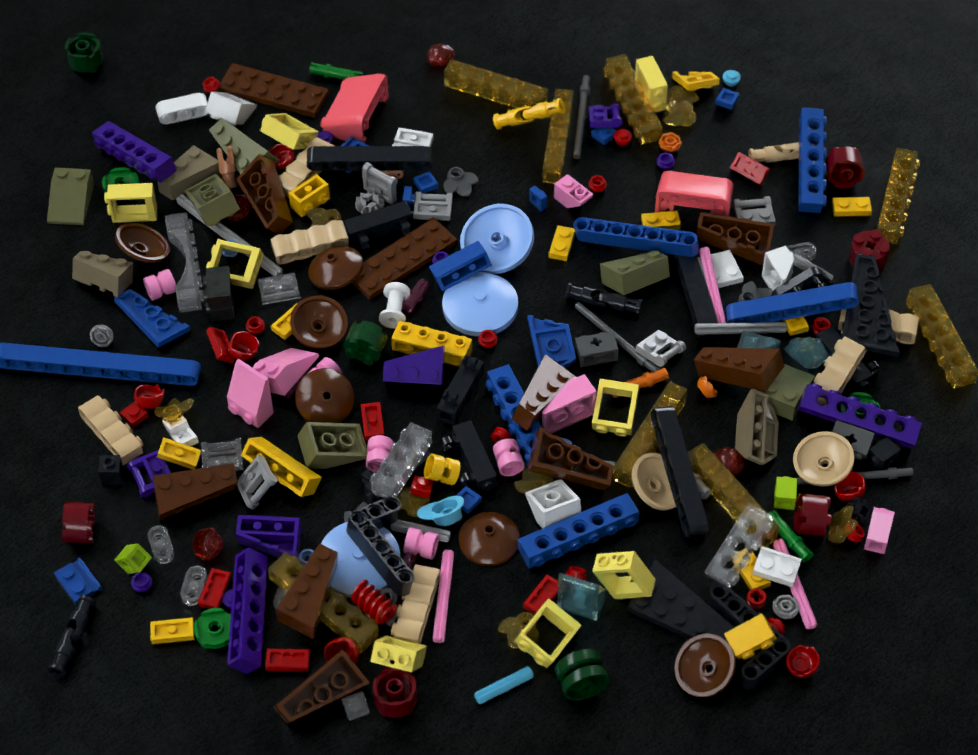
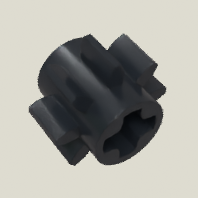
[845,497,870,523]

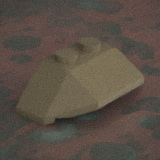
[735,388,779,465]

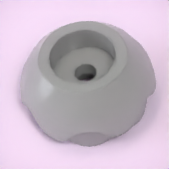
[90,324,114,347]
[773,595,799,620]

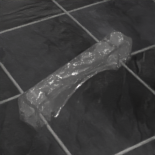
[165,212,204,313]

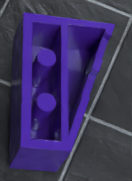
[383,346,445,385]
[236,515,302,565]

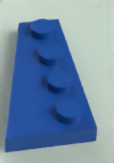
[114,289,190,348]

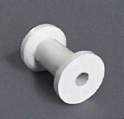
[379,282,410,328]

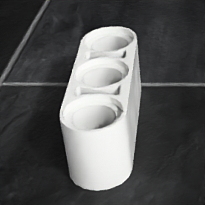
[156,93,208,124]

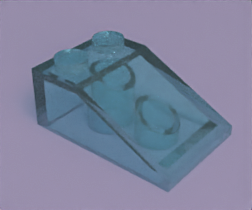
[557,573,606,621]

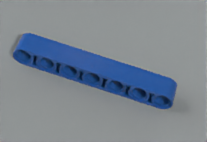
[573,217,700,257]
[726,282,859,323]

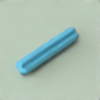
[474,667,533,704]

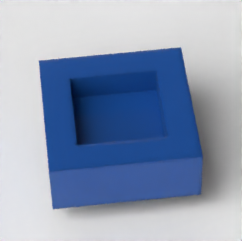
[716,88,739,110]
[591,128,616,145]
[414,171,438,194]
[402,186,415,209]
[529,186,547,211]
[456,486,481,514]

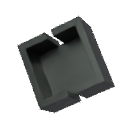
[203,266,234,321]

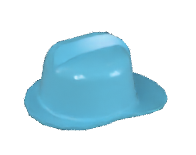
[417,496,464,527]

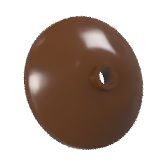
[115,223,170,263]
[308,246,363,290]
[290,296,348,349]
[295,368,354,423]
[459,512,520,566]
[675,634,736,698]

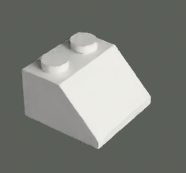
[205,92,257,126]
[762,246,795,291]
[525,479,581,529]

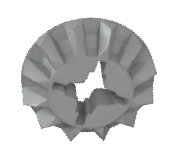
[355,191,384,214]

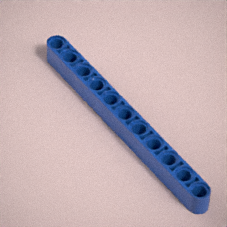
[0,343,201,386]

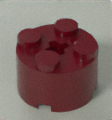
[825,147,865,189]
[849,229,890,272]
[794,494,831,537]
[62,502,95,544]
[373,667,417,718]

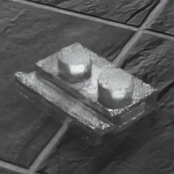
[258,273,300,305]

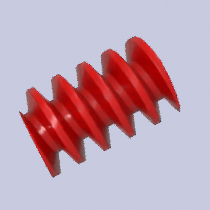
[351,579,398,624]

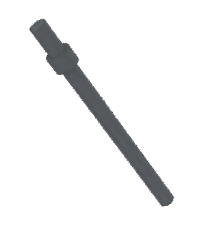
[573,75,590,159]
[575,302,660,372]
[797,467,913,486]

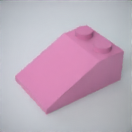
[253,348,319,396]
[227,359,274,428]
[542,374,596,434]

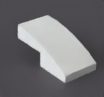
[162,412,199,447]

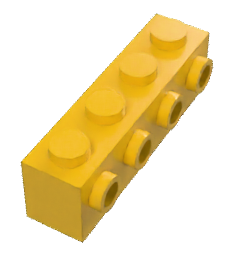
[391,321,472,367]
[241,437,322,497]

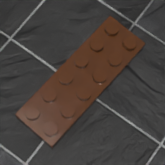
[218,63,329,118]
[352,218,457,300]

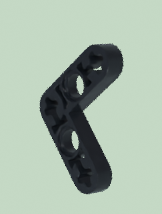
[771,266,835,296]

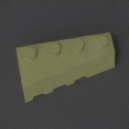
[209,118,279,174]

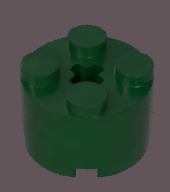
[65,32,103,73]
[344,321,388,366]

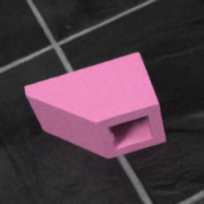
[554,174,593,208]
[864,507,894,554]

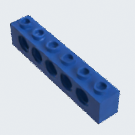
[798,108,827,213]
[485,364,541,466]
[518,493,639,569]

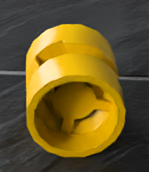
[424,454,460,485]

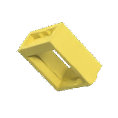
[635,56,668,114]
[260,113,319,150]
[104,183,157,223]
[206,239,264,289]
[592,379,639,437]
[593,551,656,599]
[514,598,581,668]
[370,636,427,672]

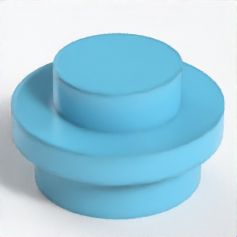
[723,70,740,86]

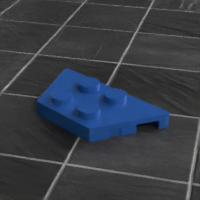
[527,315,576,369]

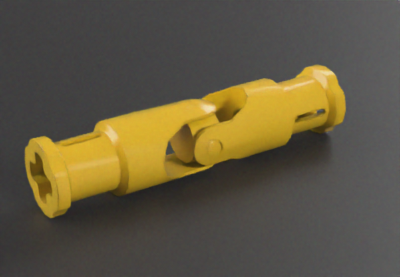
[493,98,565,130]

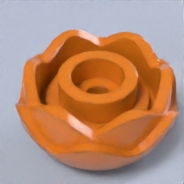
[659,132,682,153]
[697,376,718,398]

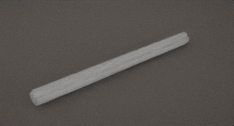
[176,194,283,278]

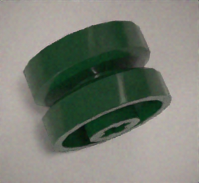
[555,649,609,701]

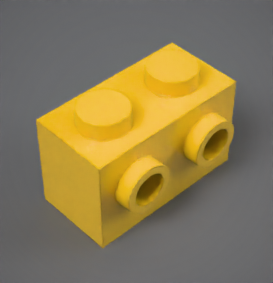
[288,174,330,217]
[724,614,777,660]

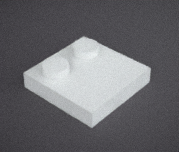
[698,250,744,290]

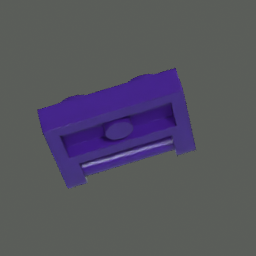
[589,103,622,128]
[126,450,171,498]

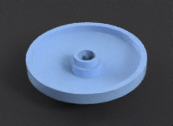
[460,204,534,274]
[442,272,518,337]
[321,522,400,598]

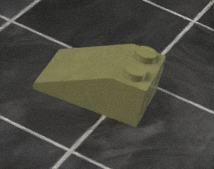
[47,168,94,225]
[184,174,240,227]
[760,364,815,421]
[298,422,368,469]

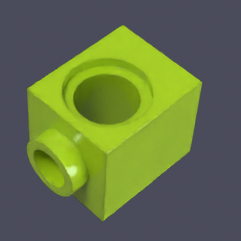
[774,476,797,510]
[115,543,152,574]

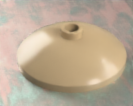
[793,432,854,486]
[632,453,676,511]

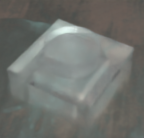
[341,691,370,721]

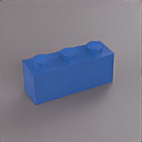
[429,241,492,292]

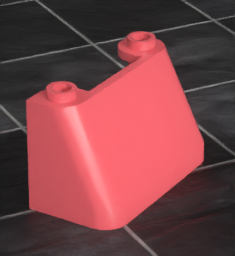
[321,73,389,143]
[655,171,734,217]

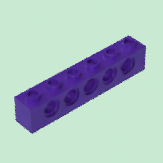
[92,121,177,183]
[797,383,922,449]
[227,547,268,674]

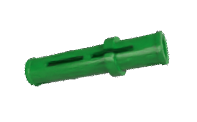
[309,62,363,80]
[765,510,813,562]

